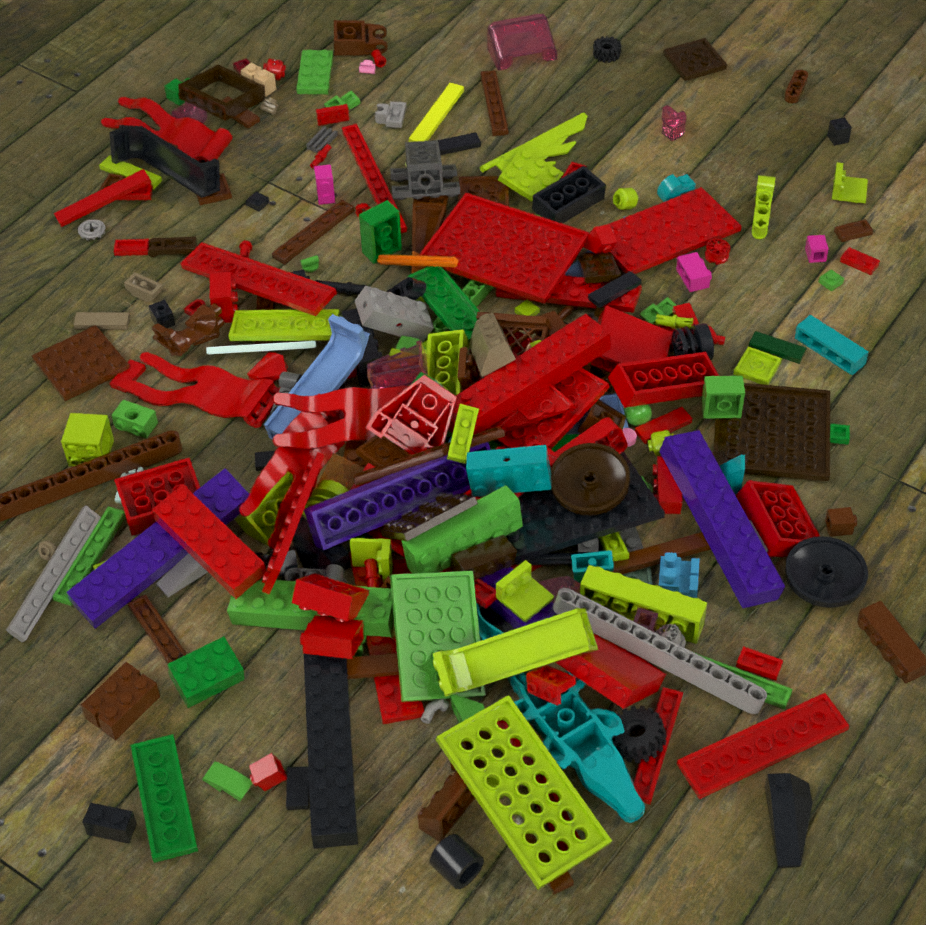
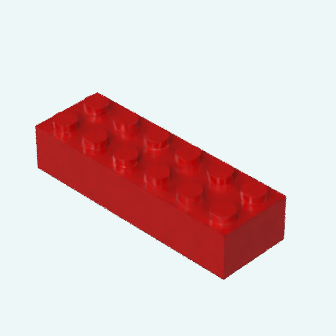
[608,352,719,408]
[152,484,266,599]

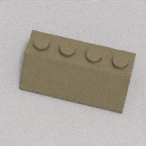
[469,312,516,378]

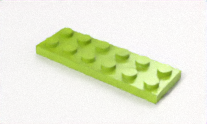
[228,309,341,341]

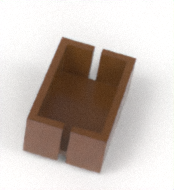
[81,662,160,741]

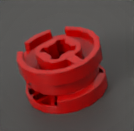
[705,239,731,264]

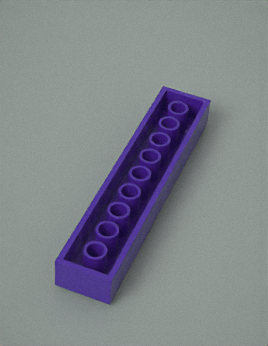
[659,430,785,609]
[304,442,491,550]
[66,469,249,629]

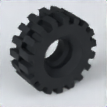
[612,705,667,763]

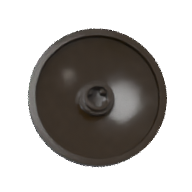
[551,443,630,515]

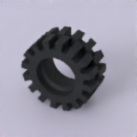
[593,36,621,63]

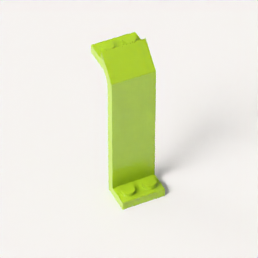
[433,608,598,697]

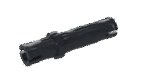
[315,280,367,296]

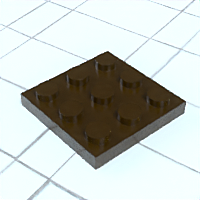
[663,38,727,81]

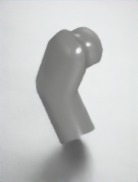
[421,699,449,724]

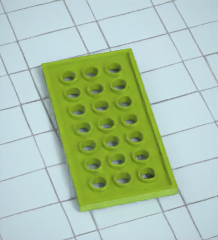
[435,695,612,890]

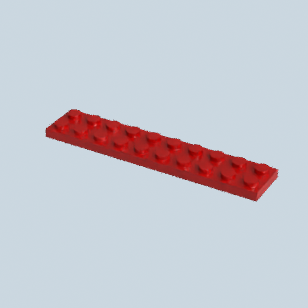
[180,242,337,316]
[349,552,424,725]

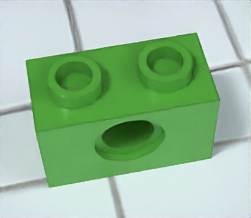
[112,400,158,438]

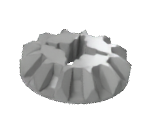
[78,219,106,241]

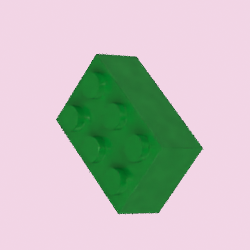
[359,200,402,264]
[167,636,244,708]

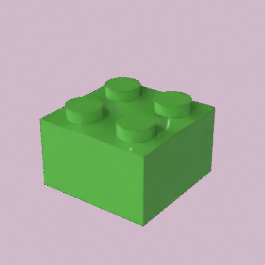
[701,376,745,418]

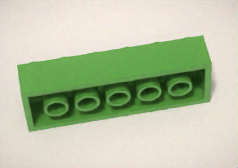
[402,485,523,574]

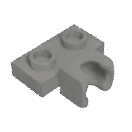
[375,102,407,128]

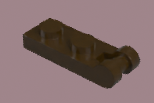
[148,237,197,257]

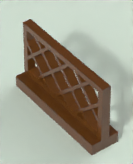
[470,311,552,356]

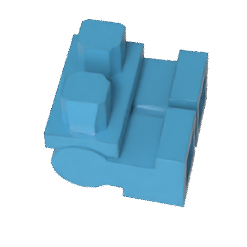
[659,552,700,598]

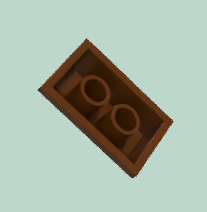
[418,771,476,842]

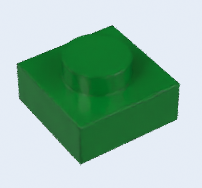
[830,424,850,445]

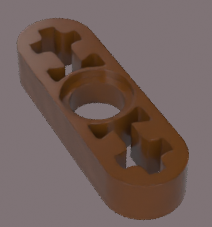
[784,70,808,103]

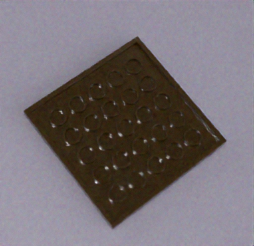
[713,383,830,481]

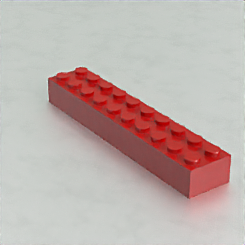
[448,313,611,434]

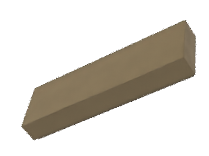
[74,312,130,330]

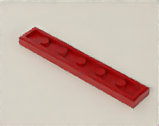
[54,169,151,227]
[633,687,683,805]

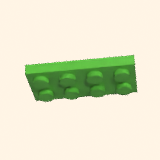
[297,50,334,94]

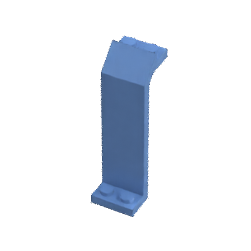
[264,314,370,440]

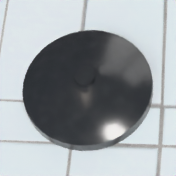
[785,537,868,608]

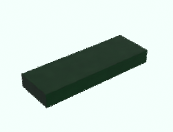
[749,331,807,364]

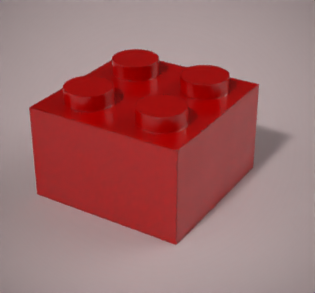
[210,272,238,323]

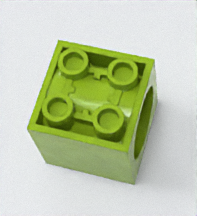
[61,413,114,466]

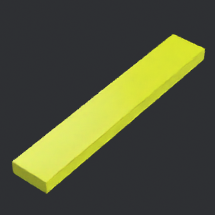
[409,83,464,142]

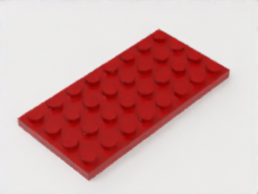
[590,187,742,274]

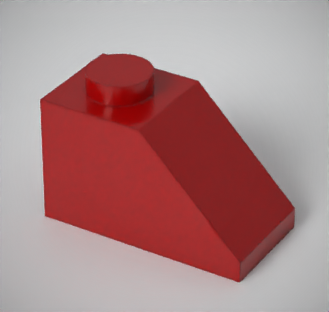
[583,224,617,254]

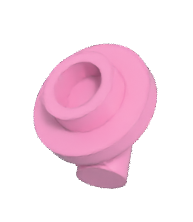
[359,60,376,74]

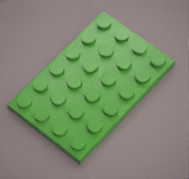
[390,571,486,702]

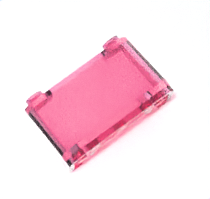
[487,14,557,71]

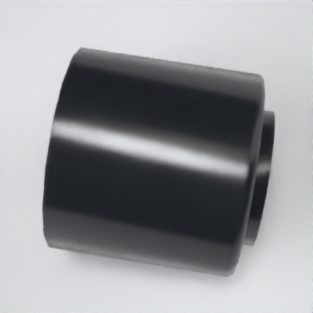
[430,834,484,889]

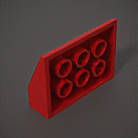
[114,458,200,536]
[736,480,820,557]

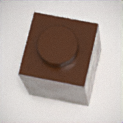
[825,507,857,537]

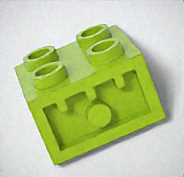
[832,162,868,203]
[350,538,393,583]
[496,560,554,622]

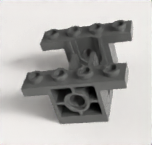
[390,140,460,200]

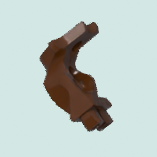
[152,303,224,356]

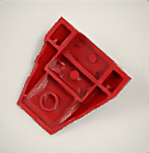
[365,375,457,455]

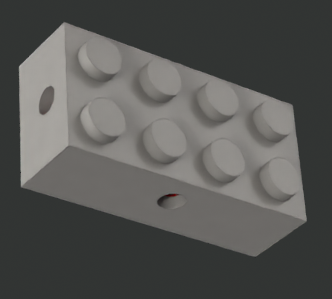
[355,286,434,343]

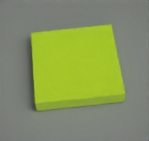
[733,346,782,385]

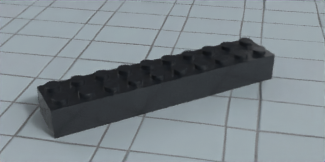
[304,654,358,849]

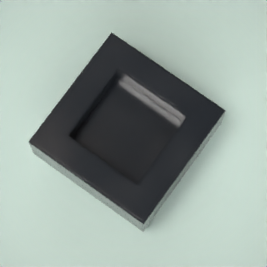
[246,191,270,212]

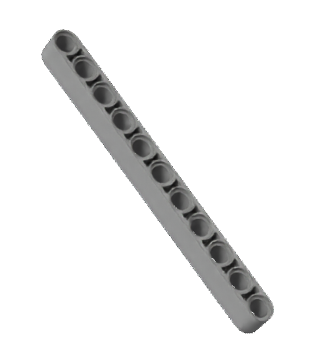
[553,588,767,714]

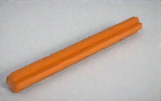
[377,254,459,267]

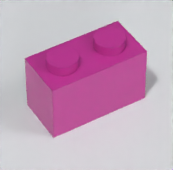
[314,164,335,205]
[676,252,712,292]

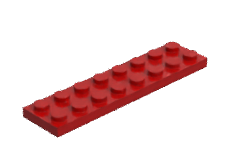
[496,275,642,313]
[261,452,325,594]
[677,693,850,799]

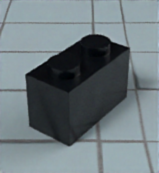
[82,802,137,844]

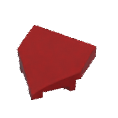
[247,351,288,381]

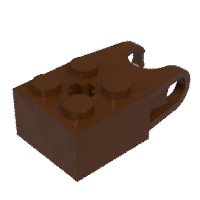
[333,20,388,56]

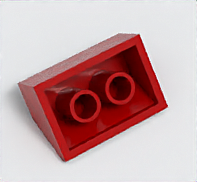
[292,573,370,622]

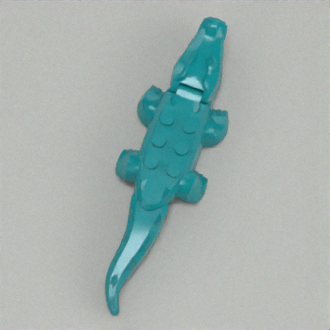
[476,603,645,823]

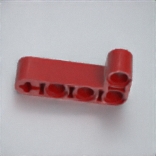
[555,417,628,455]

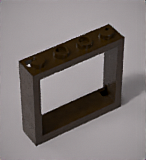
[178,64,265,121]

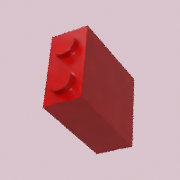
[300,615,364,659]

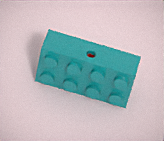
[466,445,552,497]

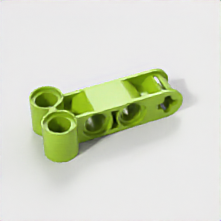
[752,175,776,239]

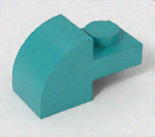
[657,174,695,202]

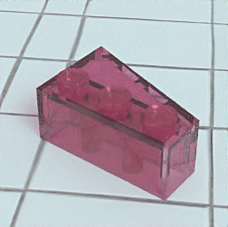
[367,340,428,389]

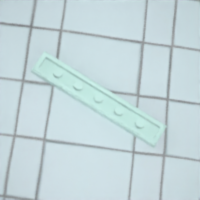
[206,341,317,354]

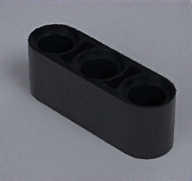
[386,277,426,300]

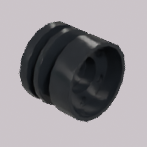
[672,323,714,360]

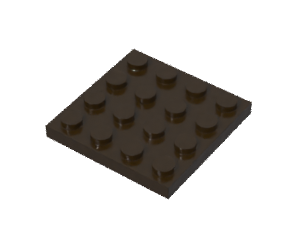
[379,493,478,541]

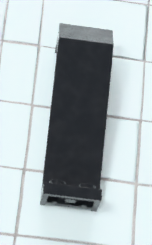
[110,125,220,198]

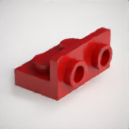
[526,665,576,706]

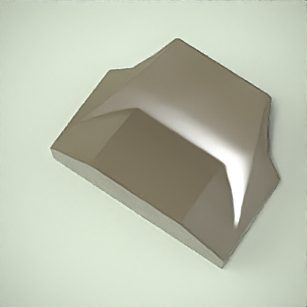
[124,272,163,302]

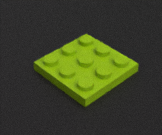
[498,147,564,202]

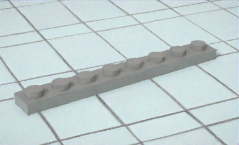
[6,506,101,642]

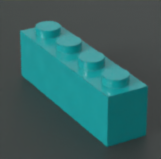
[794,315,869,375]

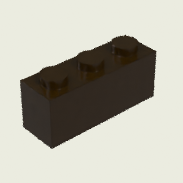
[450,535,517,581]

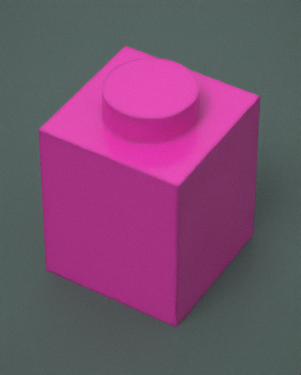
[805,235,829,263]

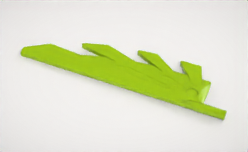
[480,112,587,172]

